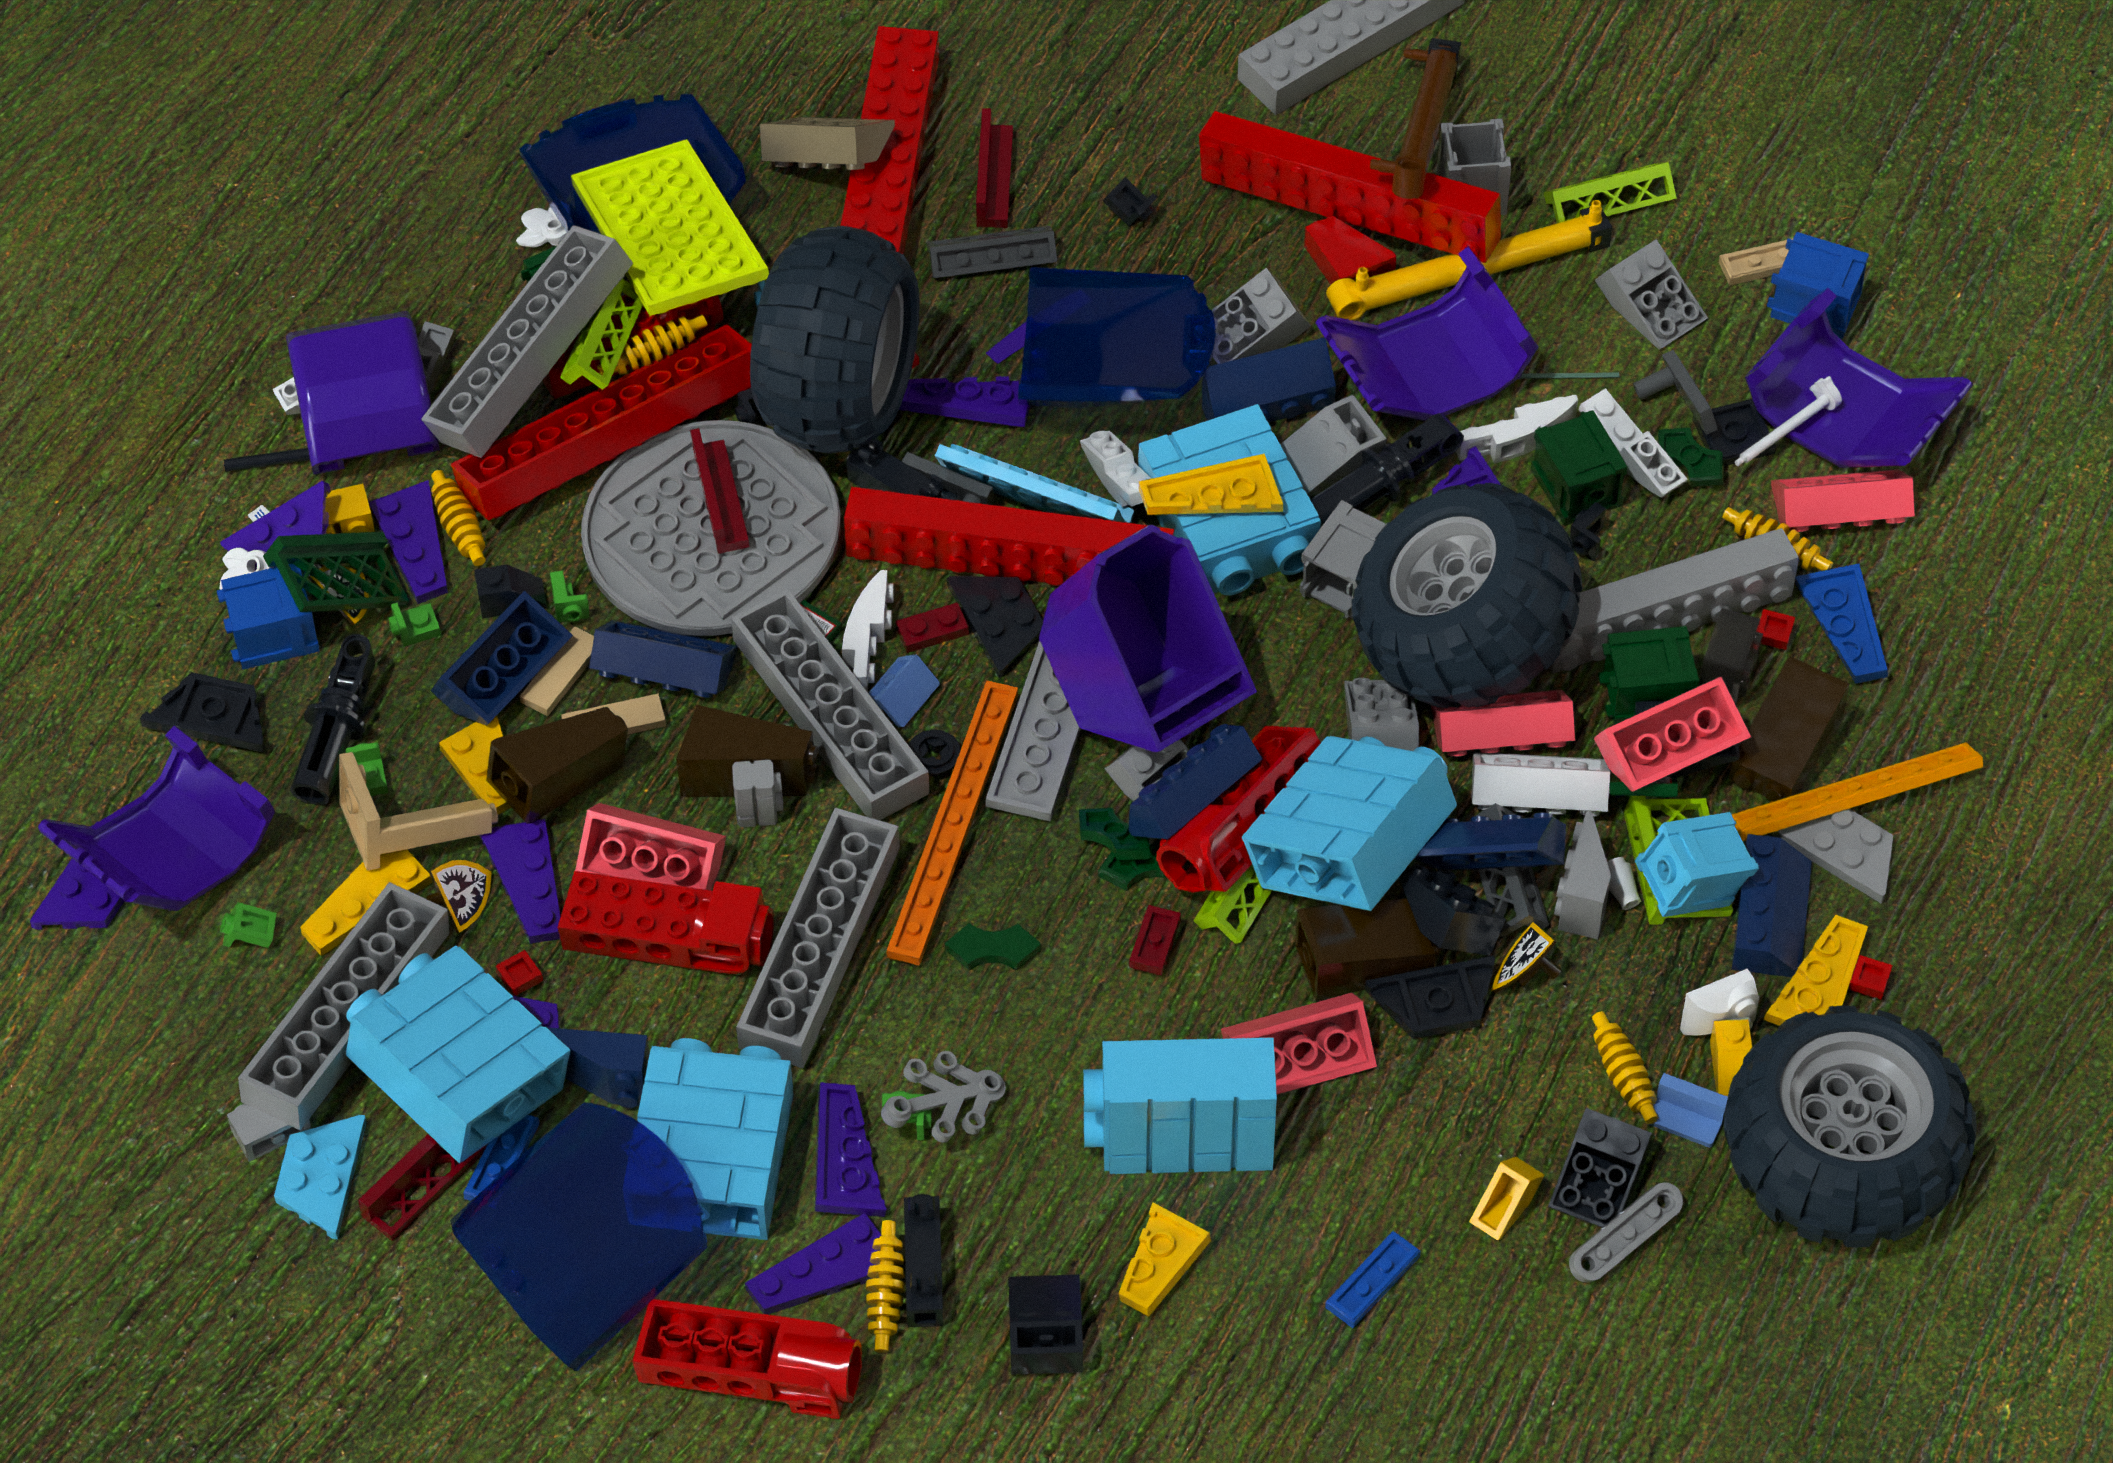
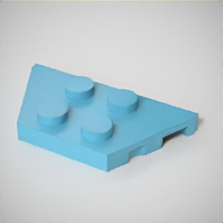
[274,1115,367,1239]

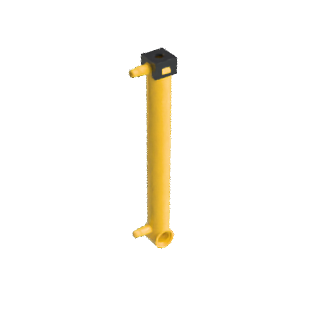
[1326,200,1612,321]

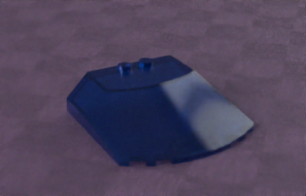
[519,94,746,234]
[1018,267,1216,408]
[450,1102,707,1371]

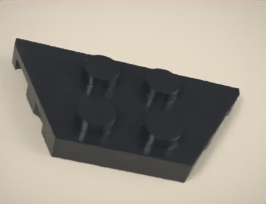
[947,576,1043,678]
[140,672,265,752]
[1365,956,1495,1039]

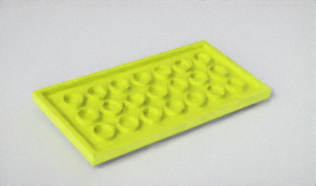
[571,139,769,316]

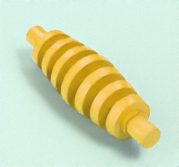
[597,315,708,375]
[431,470,486,566]
[1722,507,1833,571]
[1592,1011,1659,1124]
[865,1220,905,1353]

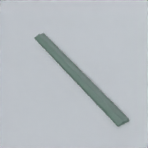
[1519,373,1619,379]

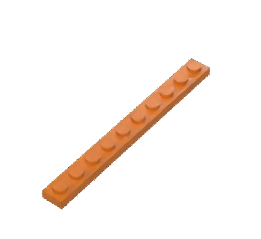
[887,680,1018,966]

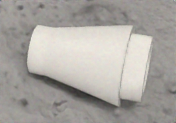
[1607,857,1641,910]

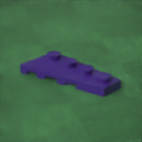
[479,819,560,944]

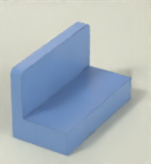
[868,654,940,728]
[1648,1073,1728,1148]

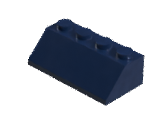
[1202,337,1336,423]
[430,591,573,726]
[589,620,738,698]
[1129,724,1262,839]
[1415,813,1566,871]
[1731,834,1812,977]

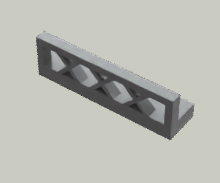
[926,226,1057,278]
[1467,803,1549,938]

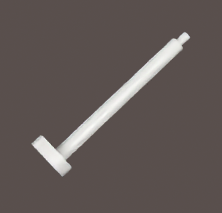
[1735,376,1842,466]

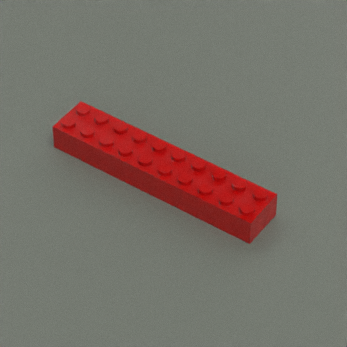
[840,26,940,254]
[1199,111,1501,263]
[450,324,752,521]
[844,487,1174,585]

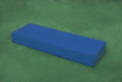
[463,1115,539,1210]
[1325,1231,1421,1328]

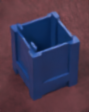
[1767,232,1869,339]
[216,564,320,670]

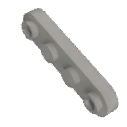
[1569,1182,1683,1283]

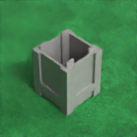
[1437,119,1511,215]
[1299,500,1387,619]

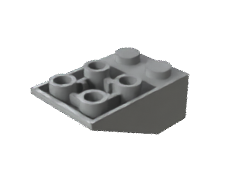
[1595,239,1708,350]
[1192,268,1311,364]
[1280,394,1387,497]
[1344,678,1419,751]
[1105,739,1189,802]
[1554,810,1611,939]

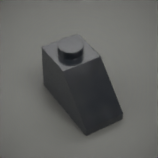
[474,564,547,619]

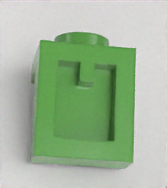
[550,570,590,623]
[388,603,441,647]
[345,742,388,796]
[220,902,277,948]

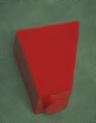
[1304,216,1396,285]

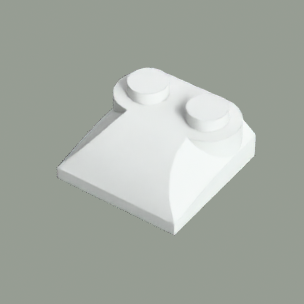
[1680,968,1759,1036]

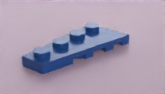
[1795,564,1888,684]

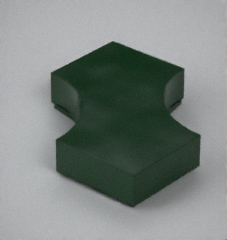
[1658,427,1724,487]
[1079,808,1150,861]
[1098,839,1188,891]
[945,923,1042,970]

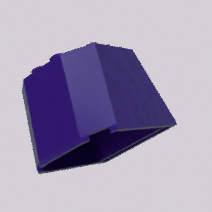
[1039,525,1257,752]

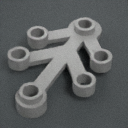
[881,1051,1006,1142]

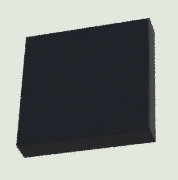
[1692,399,1776,466]

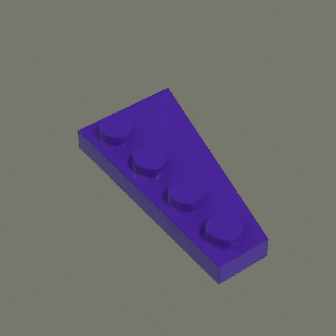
[899,375,1036,427]
[368,480,448,604]
[815,1082,886,1217]
[745,1213,904,1315]

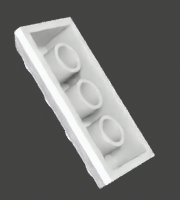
[1472,752,1610,816]

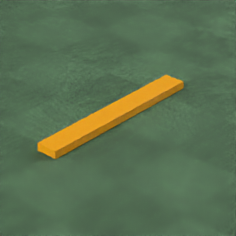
[1731,742,1983,841]

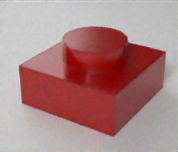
[1754,609,1795,650]
[495,950,543,996]
[1849,955,1893,1000]

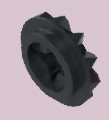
[908,730,961,778]

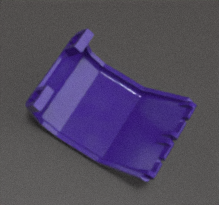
[1316,246,1539,421]
[1745,287,1973,468]
[286,311,440,475]
[38,726,275,911]

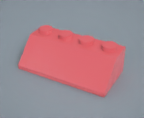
[1771,469,1915,532]
[1594,677,1751,792]
[1431,690,1575,756]
[575,803,726,890]
[1221,993,1377,1094]

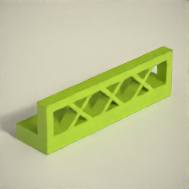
[1544,162,1677,223]
[560,278,643,390]
[1194,852,1272,944]

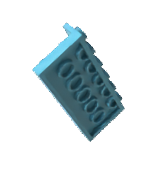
[935,444,1135,523]

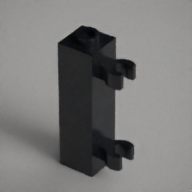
[846,438,958,500]
[904,1194,943,1328]

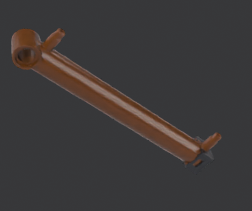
[1370,38,1462,199]

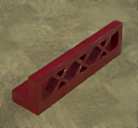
[976,108,1013,228]
[690,428,750,554]
[358,1134,488,1241]

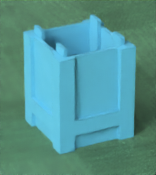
[1634,812,1759,917]

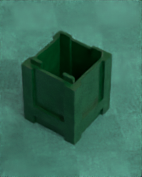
[1530,410,1628,526]
[1598,626,1699,725]

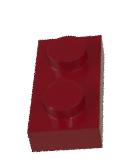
[896,602,969,653]
[1129,905,1181,976]

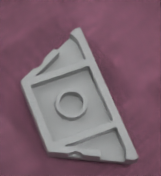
[1772,809,1893,904]

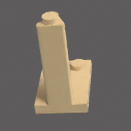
[339,752,498,871]

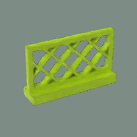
[1623,796,1733,925]

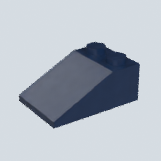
[546,1027,650,1108]

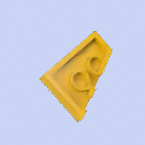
[439,716,511,815]
[1119,1202,1211,1317]

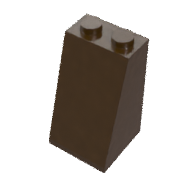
[1728,656,1850,802]
[676,705,819,798]
[486,707,628,824]
[1295,899,1439,1002]

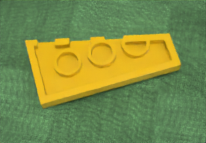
[1139,453,1283,515]
[300,849,432,956]
[1763,915,1868,1026]

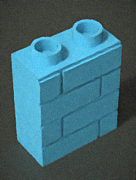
[1138,404,1321,595]
[1242,736,1457,911]
[346,945,570,1164]
[623,1038,794,1240]
[1083,1038,1277,1174]

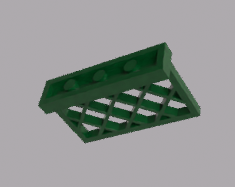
[263,532,409,612]

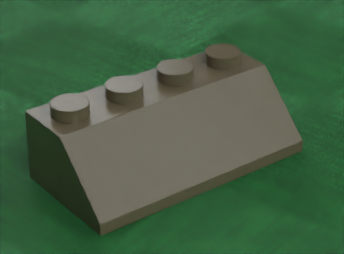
[760,117,895,170]

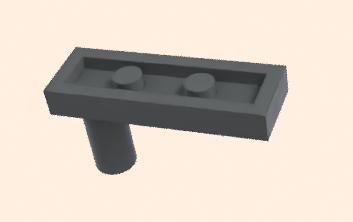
[1633,350,1718,435]
[902,452,996,505]

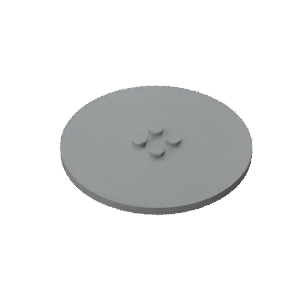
[581,420,841,636]

